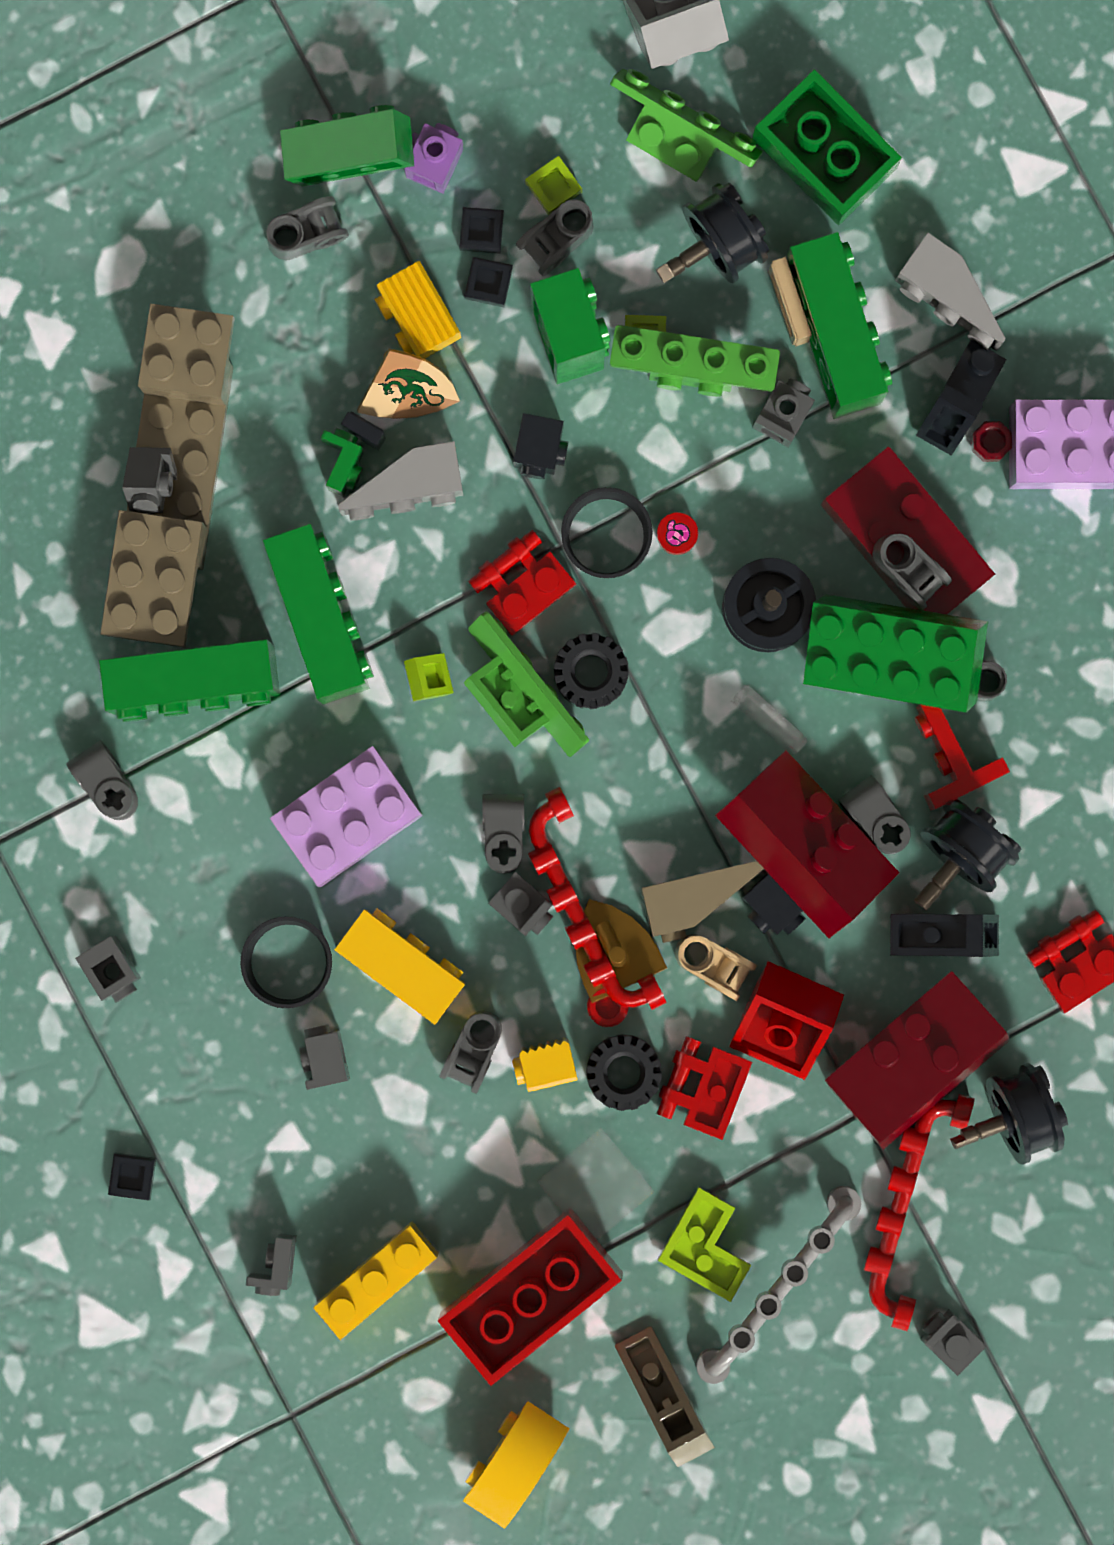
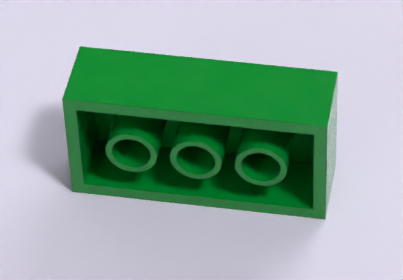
[786,232,892,419]
[263,524,374,705]
[803,594,988,713]
[99,640,280,722]

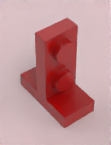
[914,705,1010,810]

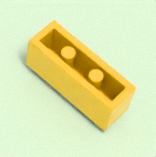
[334,908,466,1025]
[313,1221,439,1340]

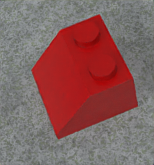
[729,961,844,1080]

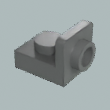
[488,872,554,936]
[246,1234,297,1296]
[920,1309,987,1376]

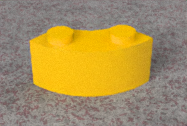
[463,1401,570,1529]

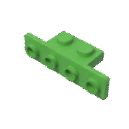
[610,69,763,182]
[610,325,780,397]
[464,611,589,757]

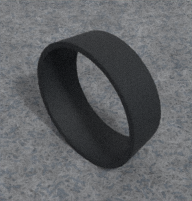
[561,487,653,578]
[240,916,332,1008]

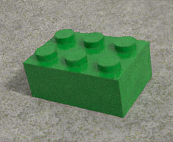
[752,69,902,226]
[530,268,611,384]

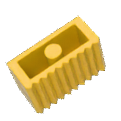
[374,261,461,359]
[512,1037,578,1092]

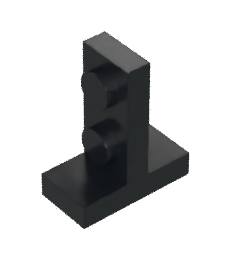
[916,340,1007,456]
[890,914,999,957]

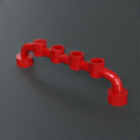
[528,787,667,1010]
[864,1094,975,1332]

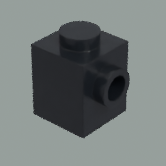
[513,413,569,479]
[741,873,806,935]

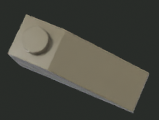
[641,861,764,943]
[615,1326,715,1467]

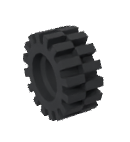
[554,633,629,709]
[586,1034,662,1111]

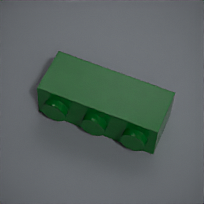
[280,105,415,187]

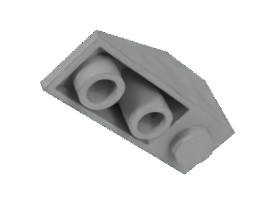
[895,233,1006,351]
[338,441,464,521]

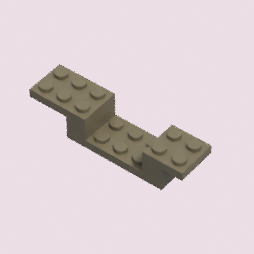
[100,304,235,648]

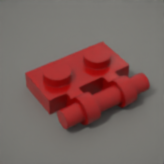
[468,530,576,636]
[1025,909,1114,1014]
[656,1036,752,1140]

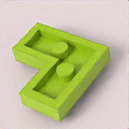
[657,1186,751,1302]

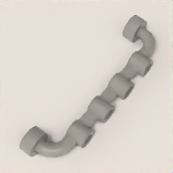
[696,1186,861,1384]

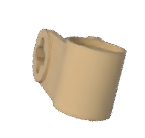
[675,934,758,1001]

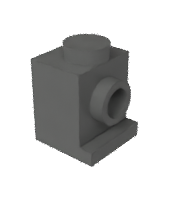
[753,378,815,448]
[122,447,178,515]
[75,936,141,1003]
[299,1024,350,1090]

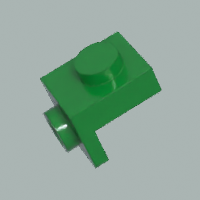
[320,428,364,497]

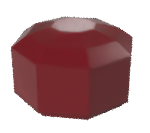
[971,421,1012,462]

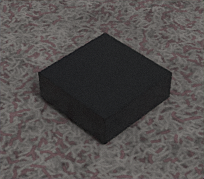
[459,207,504,254]
[464,257,513,308]
[341,411,386,451]
[108,1153,157,1201]

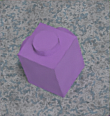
[404,123,464,194]

